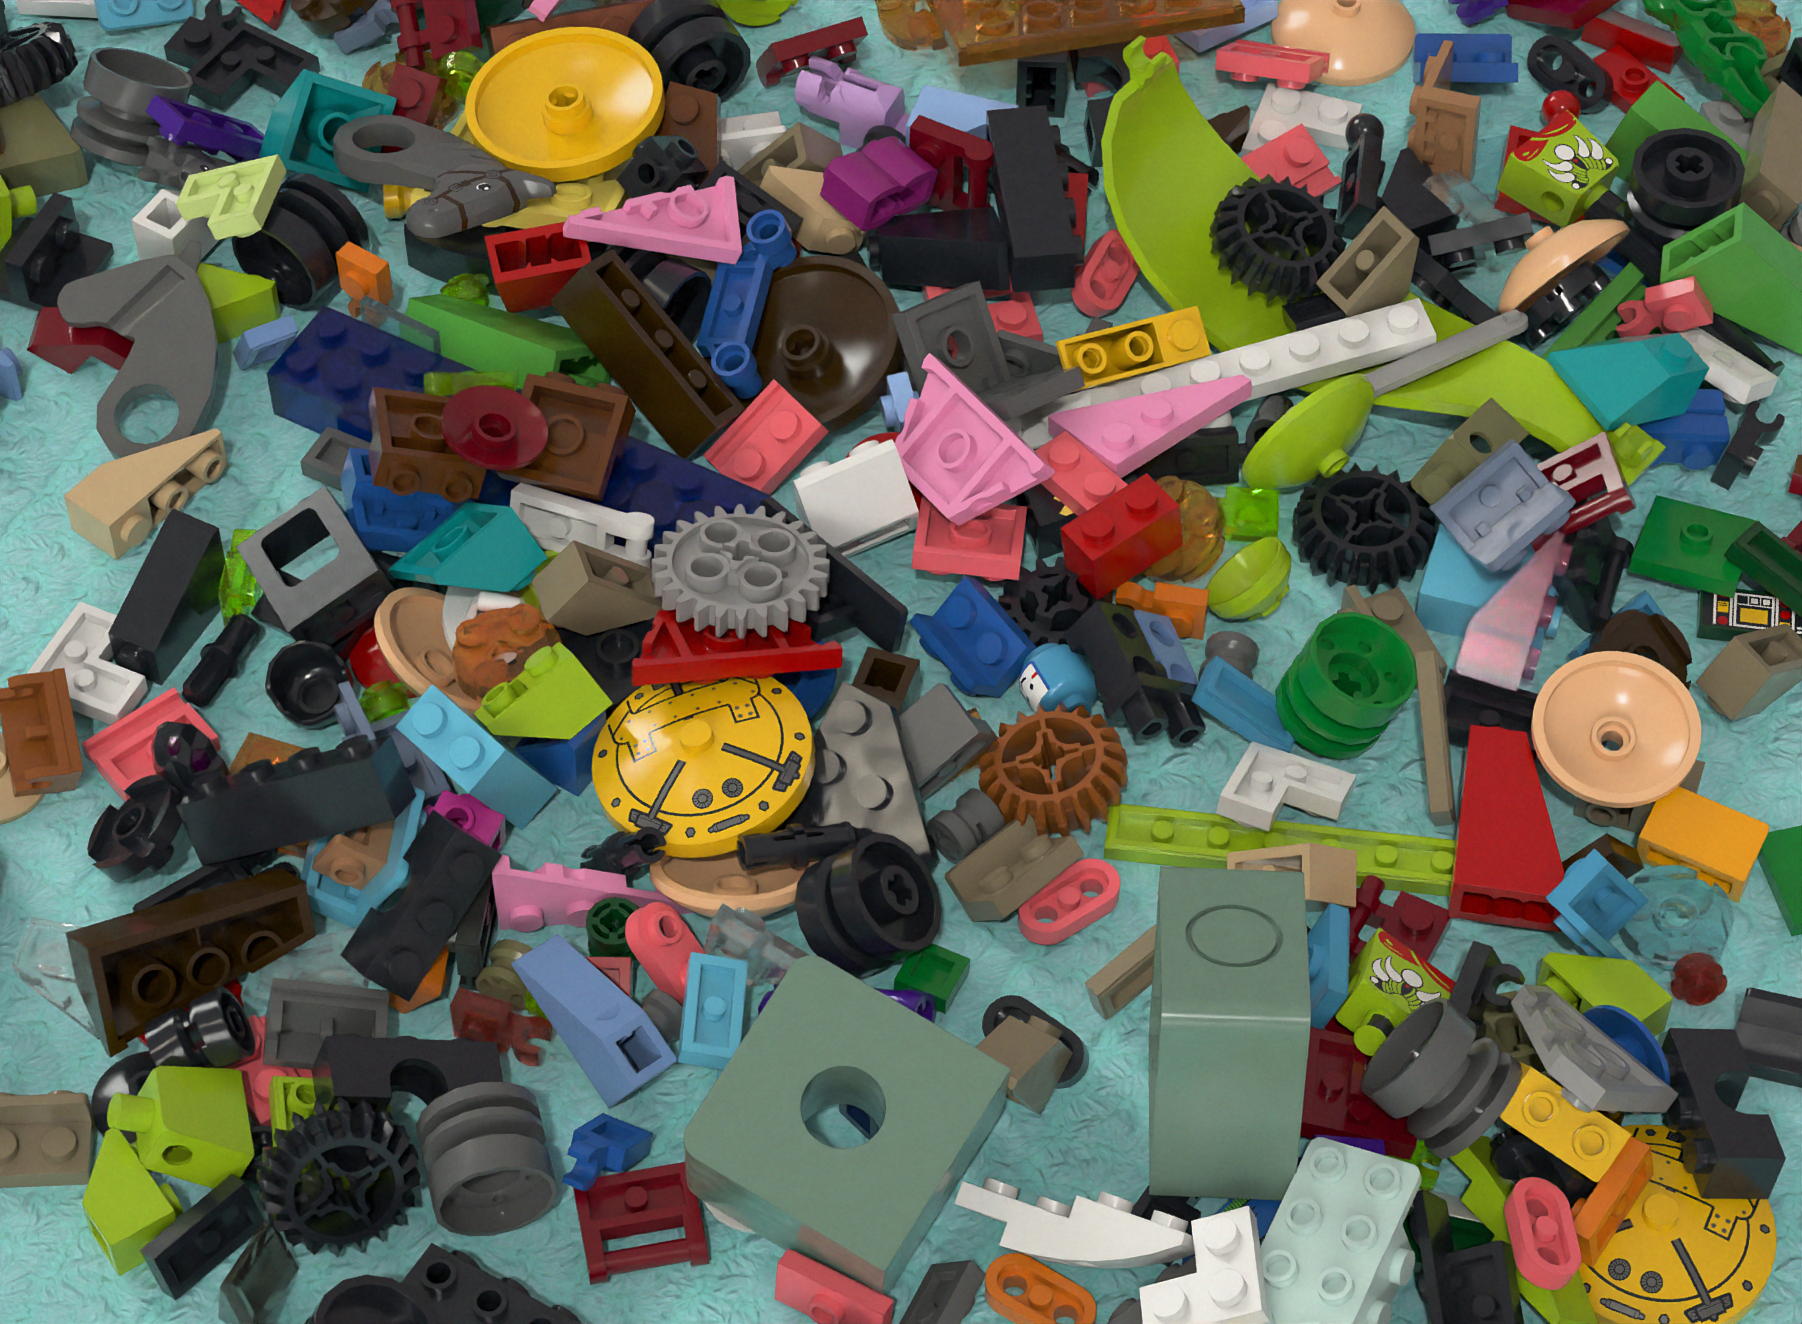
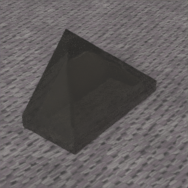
[218,1220,299,1324]

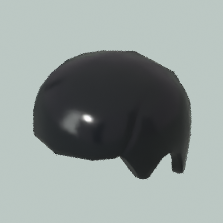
[265,639,353,729]

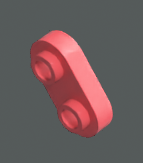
[1071,229,1140,318]
[1018,858,1120,945]
[625,902,706,1007]
[1504,1177,1582,1290]

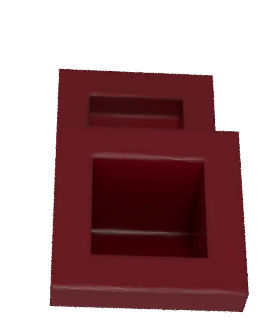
[27,307,134,374]

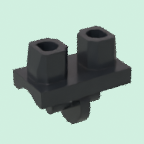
[1490,1127,1594,1209]

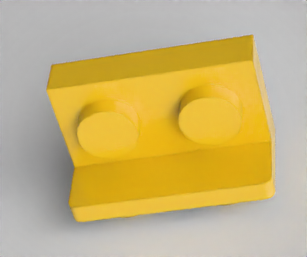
[1499,1062,1632,1182]

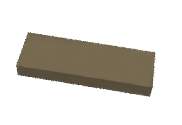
[1415,650,1457,826]

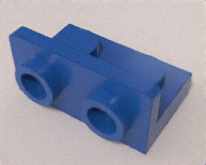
[1413,33,1518,83]
[909,576,1037,698]

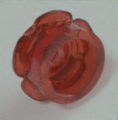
[1670,952,1728,1006]

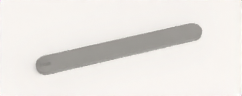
[1285,309,1529,414]

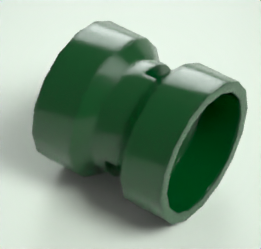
[586,897,640,971]

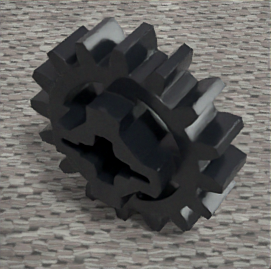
[998,557,1115,648]

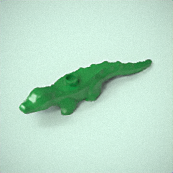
[1642,0,1771,119]

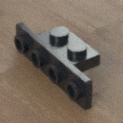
[759,497,908,653]
[1409,1189,1524,1324]

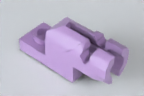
[795,55,910,149]

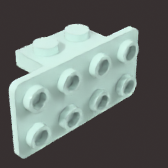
[1260,1137,1422,1324]

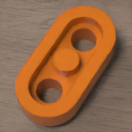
[985,1253,1097,1324]

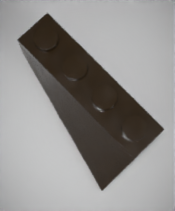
[65,868,316,1058]

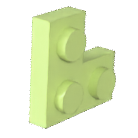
[175,154,287,240]

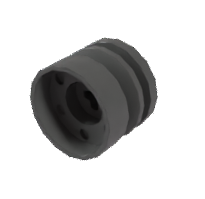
[70,47,193,166]
[1361,997,1522,1159]
[416,1082,558,1236]

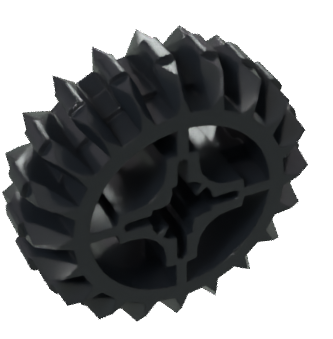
[0,21,78,108]
[1209,174,1347,304]
[1292,462,1436,595]
[256,1097,420,1258]

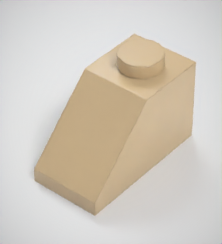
[759,165,868,255]
[1227,843,1357,912]

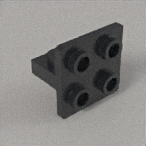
[0,193,114,311]

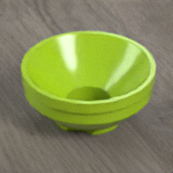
[1205,537,1291,621]

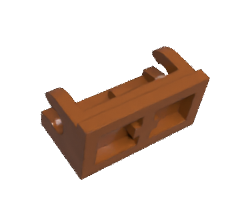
[0,668,84,797]

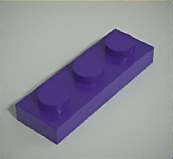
[146,94,265,163]

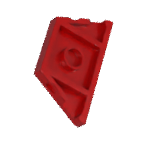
[631,609,843,686]

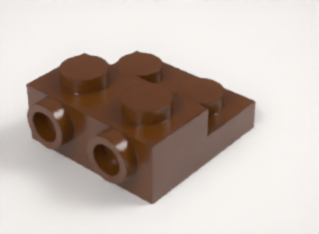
[497,372,636,502]
[368,387,487,503]

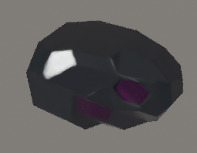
[151,721,231,796]

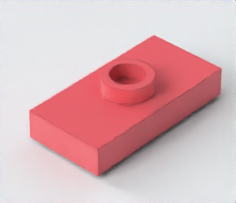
[774,1249,894,1324]

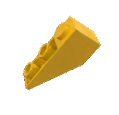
[1055,305,1212,391]

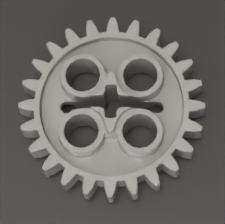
[652,504,830,639]

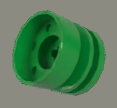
[1275,612,1418,760]

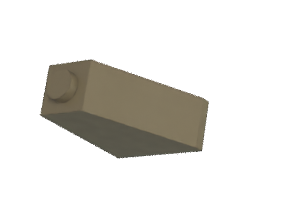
[1739,81,1802,231]

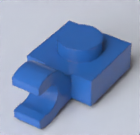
[562,1113,653,1191]

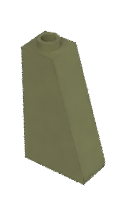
[0,93,89,198]

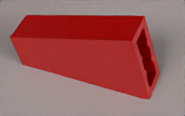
[1447,725,1565,933]

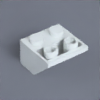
[793,439,919,558]

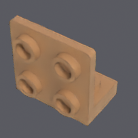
[1407,40,1481,187]

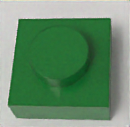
[893,943,970,1014]

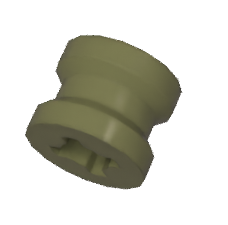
[475,939,533,1011]

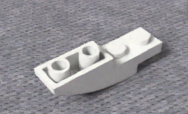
[954,1177,1195,1269]

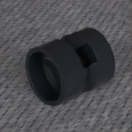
[145,987,255,1068]

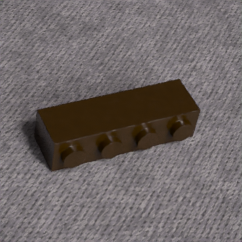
[550,249,746,461]

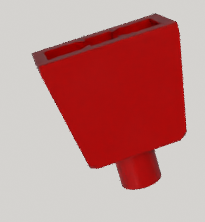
[485,221,591,313]

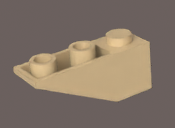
[64,428,228,560]

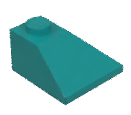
[259,69,397,193]
[1546,333,1710,431]
[388,502,547,592]

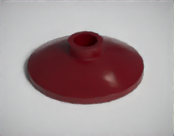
[441,385,548,470]

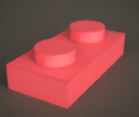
[1035,431,1128,516]

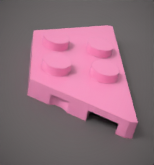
[895,353,1056,526]

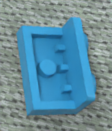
[1546,848,1649,960]

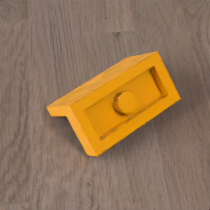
[1636,786,1769,904]

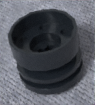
[231,172,369,310]
[603,245,712,345]

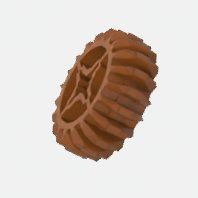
[978,701,1128,838]

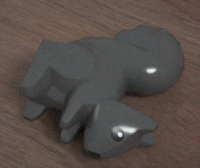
[137,135,234,191]

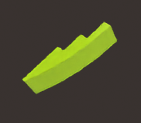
[1449,1135,1598,1324]

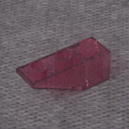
[1454,527,1574,691]

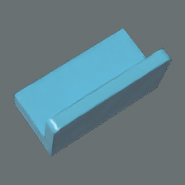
[677,952,748,1080]

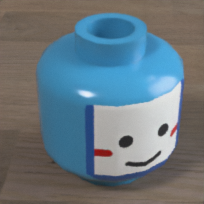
[1019,643,1099,714]

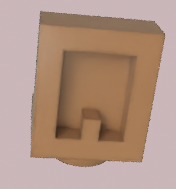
[312,820,395,891]

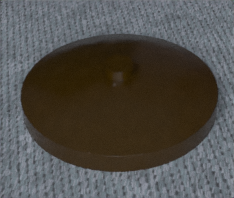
[703,255,904,435]

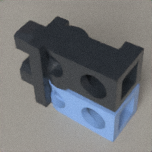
[1063,601,1206,747]

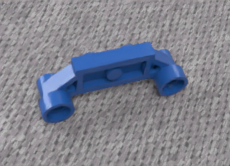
[696,209,797,399]

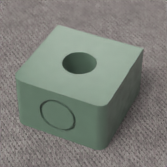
[1148,866,1311,1201]
[684,955,1011,1296]

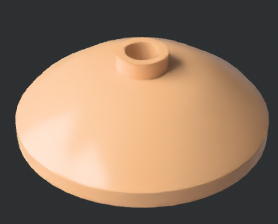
[1271,0,1415,87]
[1498,219,1630,315]
[374,587,503,717]
[1531,651,1702,808]
[649,850,819,922]

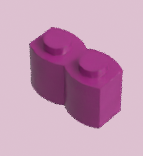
[820,136,938,231]

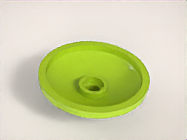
[1241,374,1374,490]

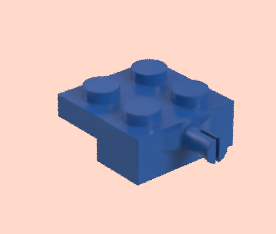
[340,447,457,553]

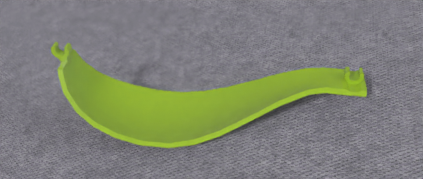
[1101,35,1666,492]

